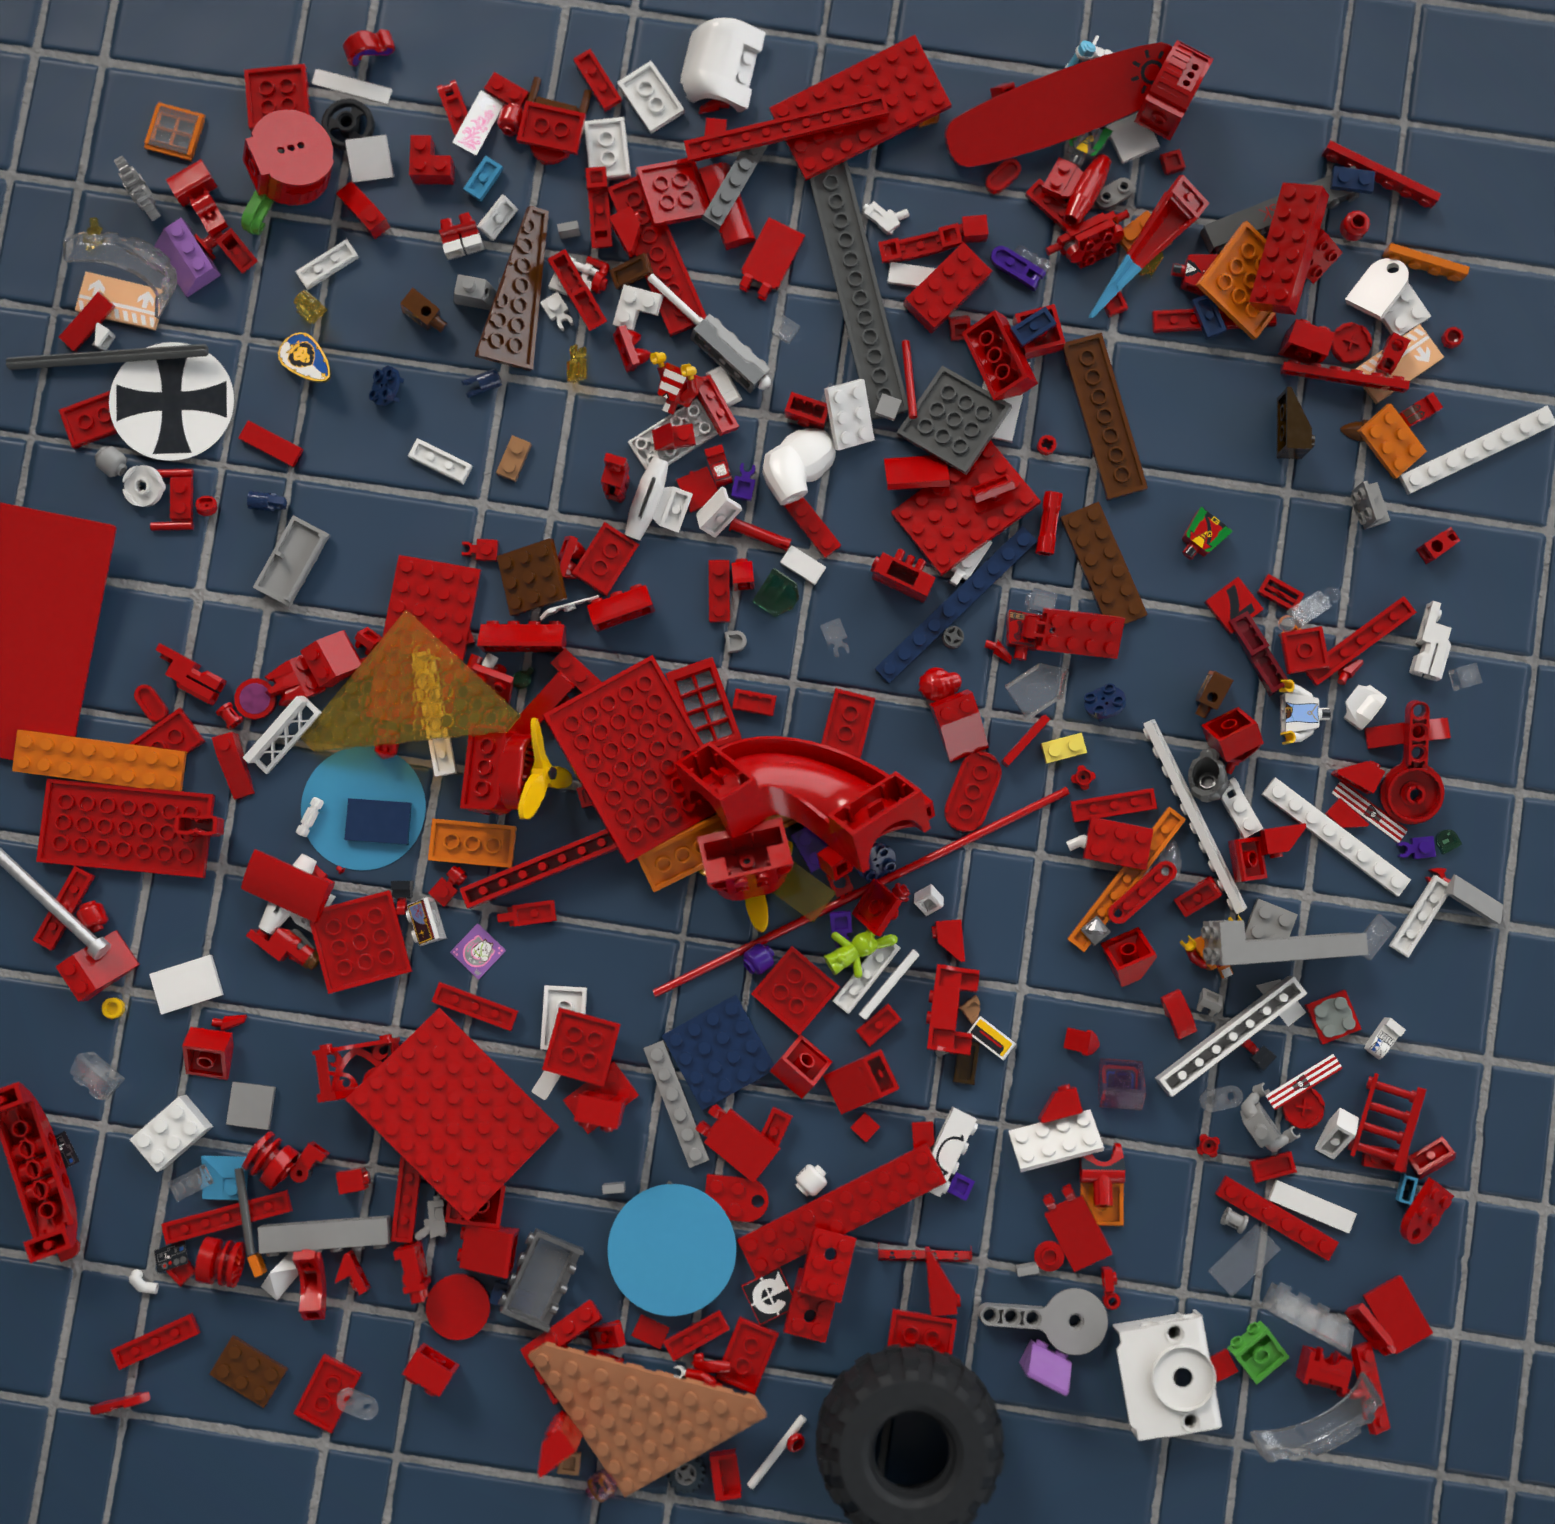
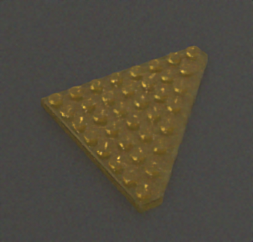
[300,610,521,752]

